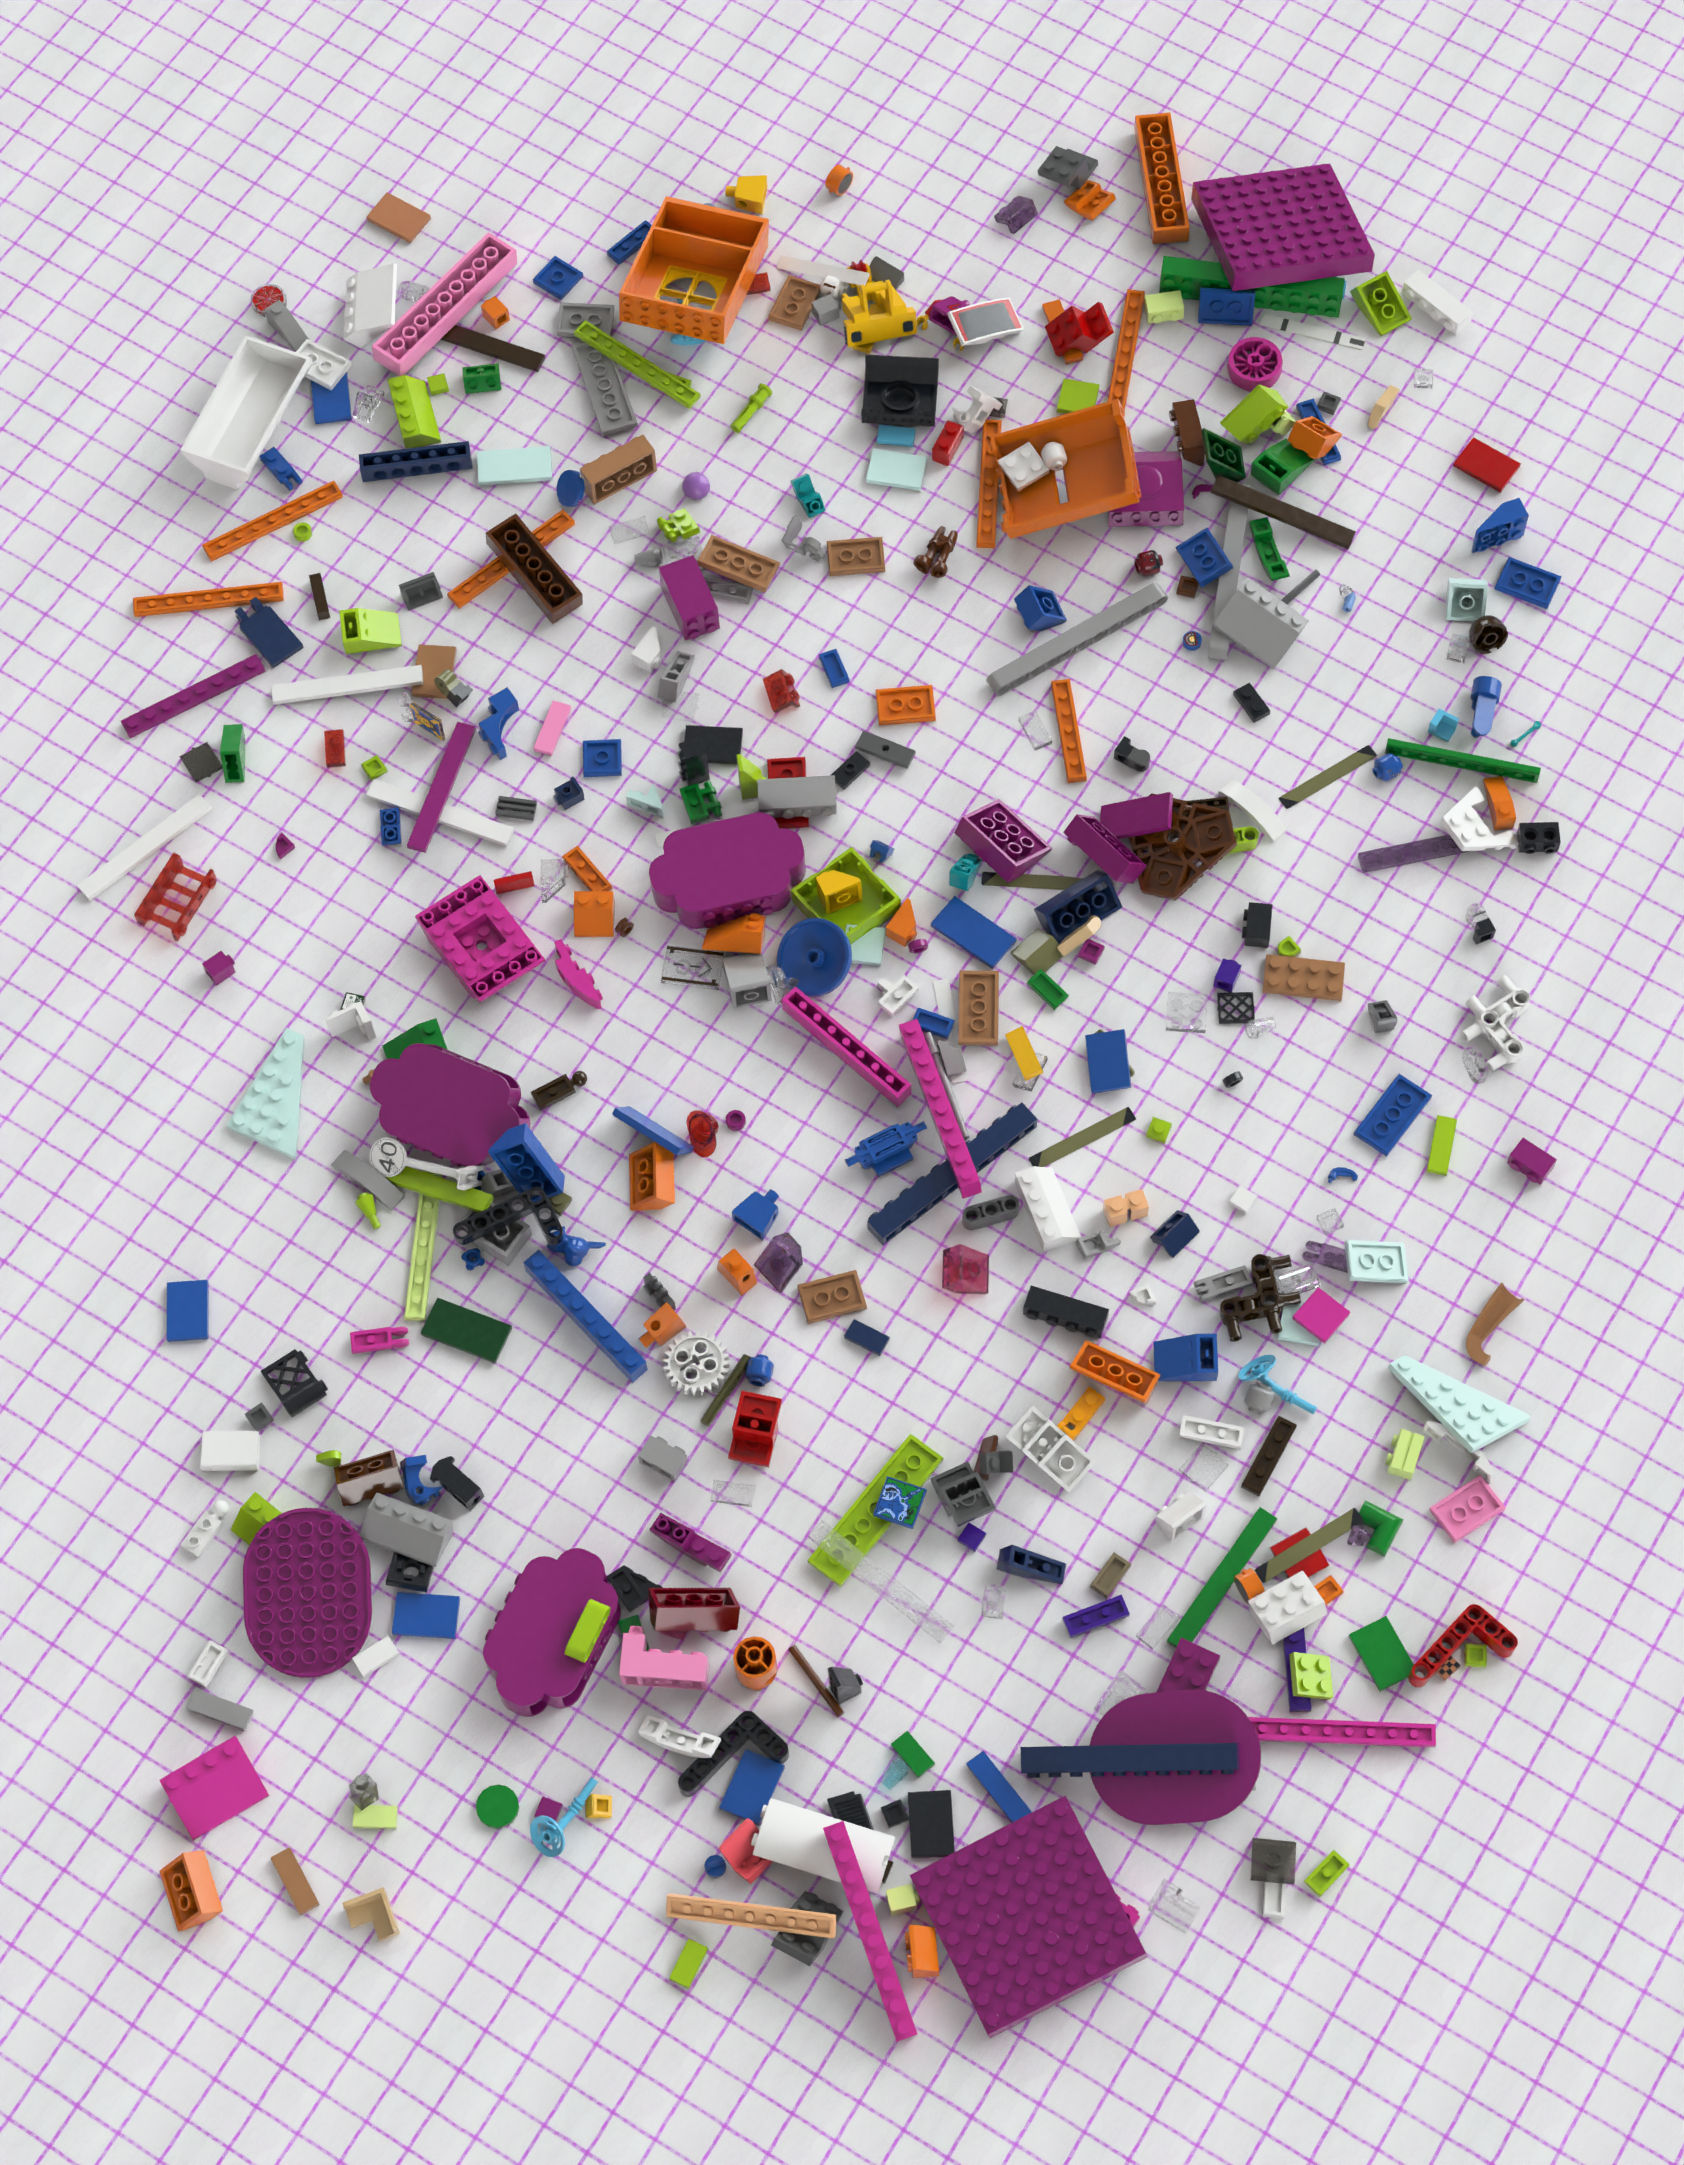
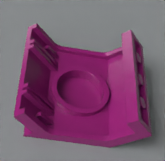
[1108,451,1184,527]

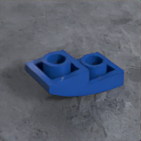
[380,808,402,846]

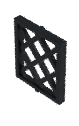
[1217,992,1255,1024]

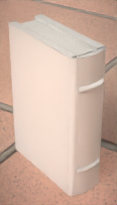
[200,1431,261,1472]

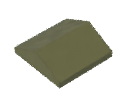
[1010,928,1063,975]

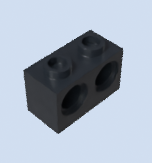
[1517,822,1561,854]

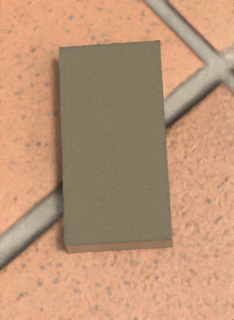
[1090,1552,1131,1599]

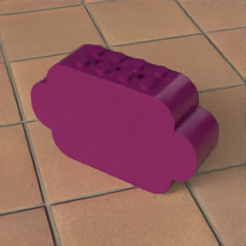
[649,812,806,929]
[370,1043,530,1167]
[483,1548,621,1717]

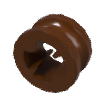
[615,917,634,937]

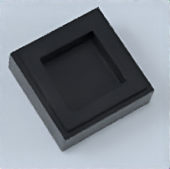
[881,1799,909,1829]

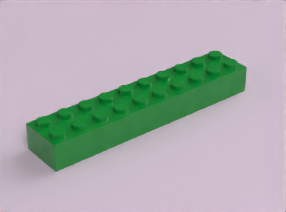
[1159,256,1345,318]

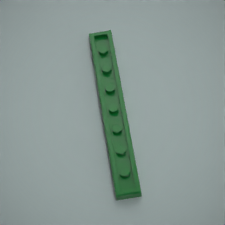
[1385,738,1541,783]
[1167,1507,1277,1648]

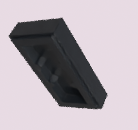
[831,751,870,790]

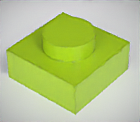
[1146,1117,1172,1143]

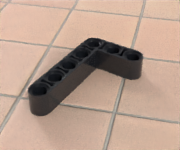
[453,1187,564,1245]
[678,1711,789,1797]

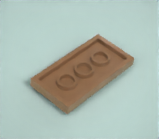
[697,535,780,593]
[1262,954,1345,1001]
[958,970,999,1046]

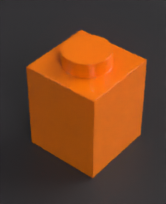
[481,296,510,330]

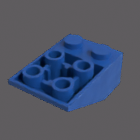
[1471,498,1529,553]
[1153,1334,1218,1381]

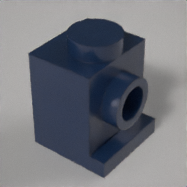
[553,776,585,810]

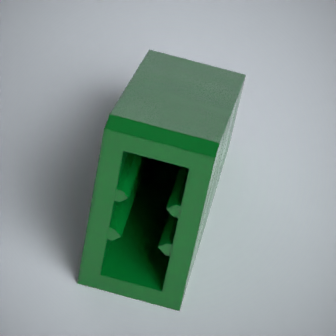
[220,724,245,783]

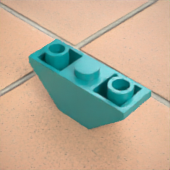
[949,854,982,891]

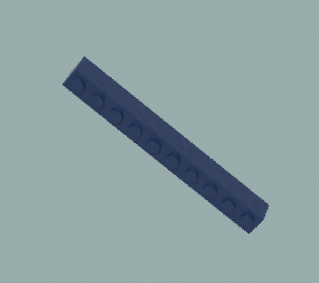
[867,1102,1038,1246]
[1020,1743,1240,1778]

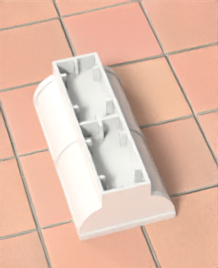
[180,335,312,490]

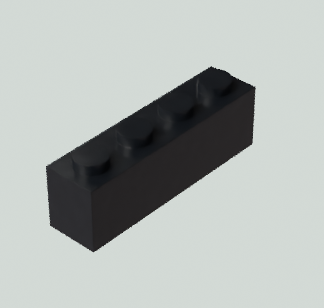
[1023,1285,1109,1338]

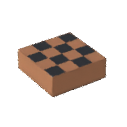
[1432,1656,1461,1681]

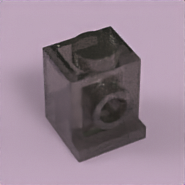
[348,1773,379,1811]

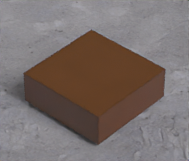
[1176,575,1199,598]

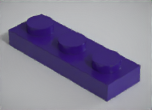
[1062,1595,1130,1638]

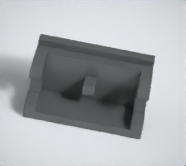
[399,572,443,611]

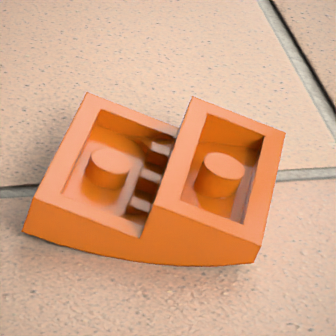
[1064,180,1116,221]

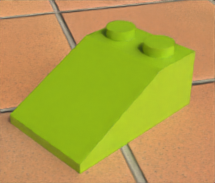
[1350,271,1412,336]

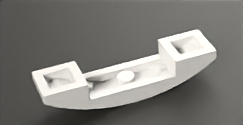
[1218,780,1287,842]
[1423,1421,1494,1483]
[638,1715,721,1758]

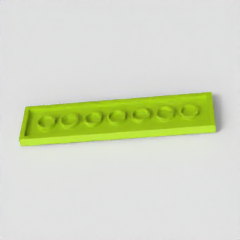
[807,1434,943,1587]

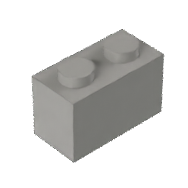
[638,1435,688,1482]

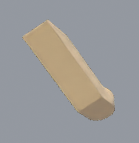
[1367,385,1400,429]
[1057,915,1101,956]

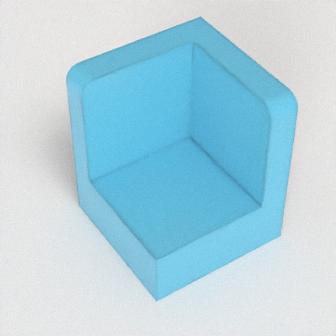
[1428,709,1459,742]

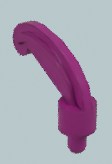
[1192,484,1213,499]

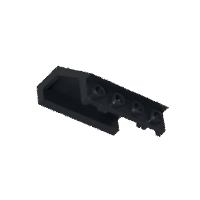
[861,355,939,427]

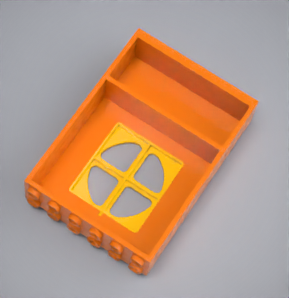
[619,196,769,344]

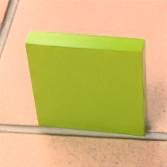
[1057,378,1100,414]

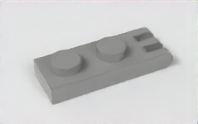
[1193,1265,1252,1302]

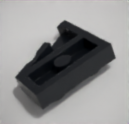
[606,1565,663,1613]

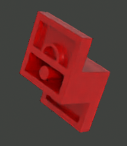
[1045,302,1114,357]
[728,1391,782,1468]

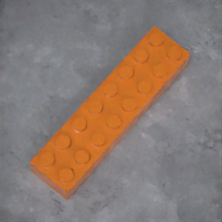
[1134,112,1190,244]

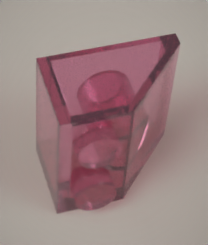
[942,1244,989,1294]

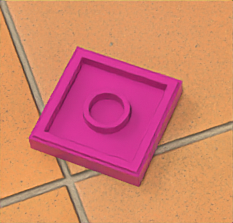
[1292,1287,1351,1344]

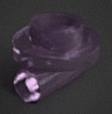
[1347,1525,1368,1546]

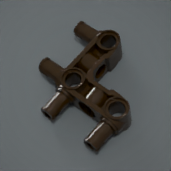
[1220,1254,1301,1342]

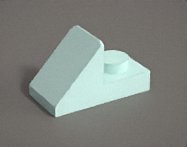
[626,785,664,818]

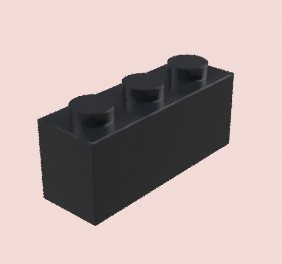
[676,736,710,786]

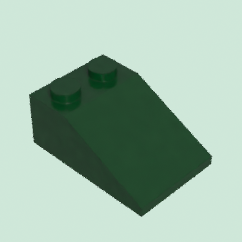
[1201,428,1246,483]

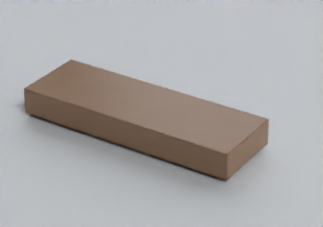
[271,1847,320,1916]

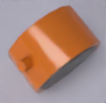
[825,164,853,196]
[1234,1568,1265,1604]

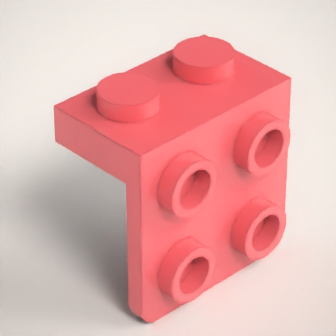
[719,1818,773,1884]

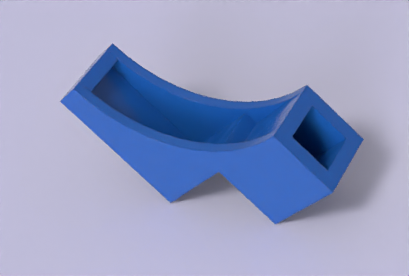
[478,687,519,760]

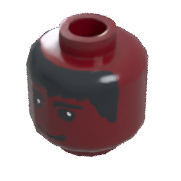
[1134,550,1163,576]

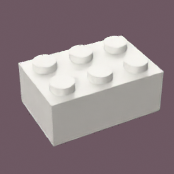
[1248,1570,1327,1645]

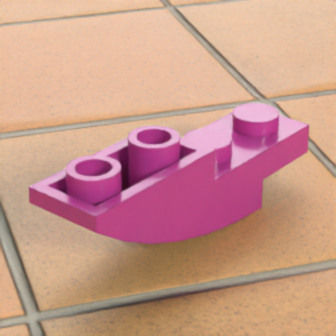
[554,939,603,1009]

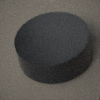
[1222,1071,1243,1088]

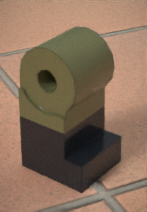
[434,669,473,708]

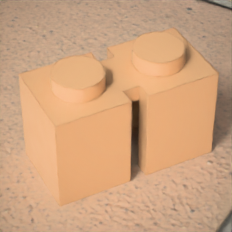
[1103,1189,1149,1227]

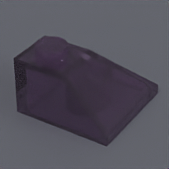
[754,1232,803,1293]

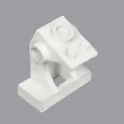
[952,385,1003,434]

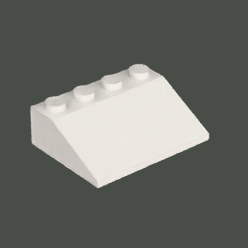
[343,263,397,348]

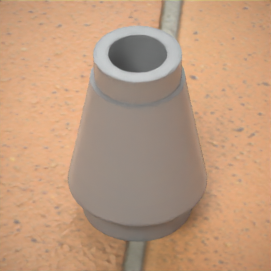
[634,548,663,566]

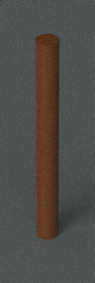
[788,1645,844,1717]

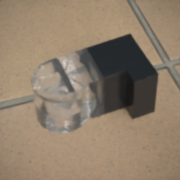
[1465,903,1496,945]

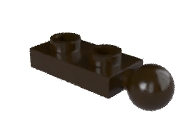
[531,1071,587,1111]

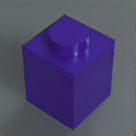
[1213,958,1242,993]

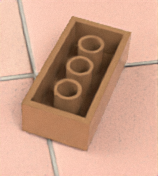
[580,435,657,505]

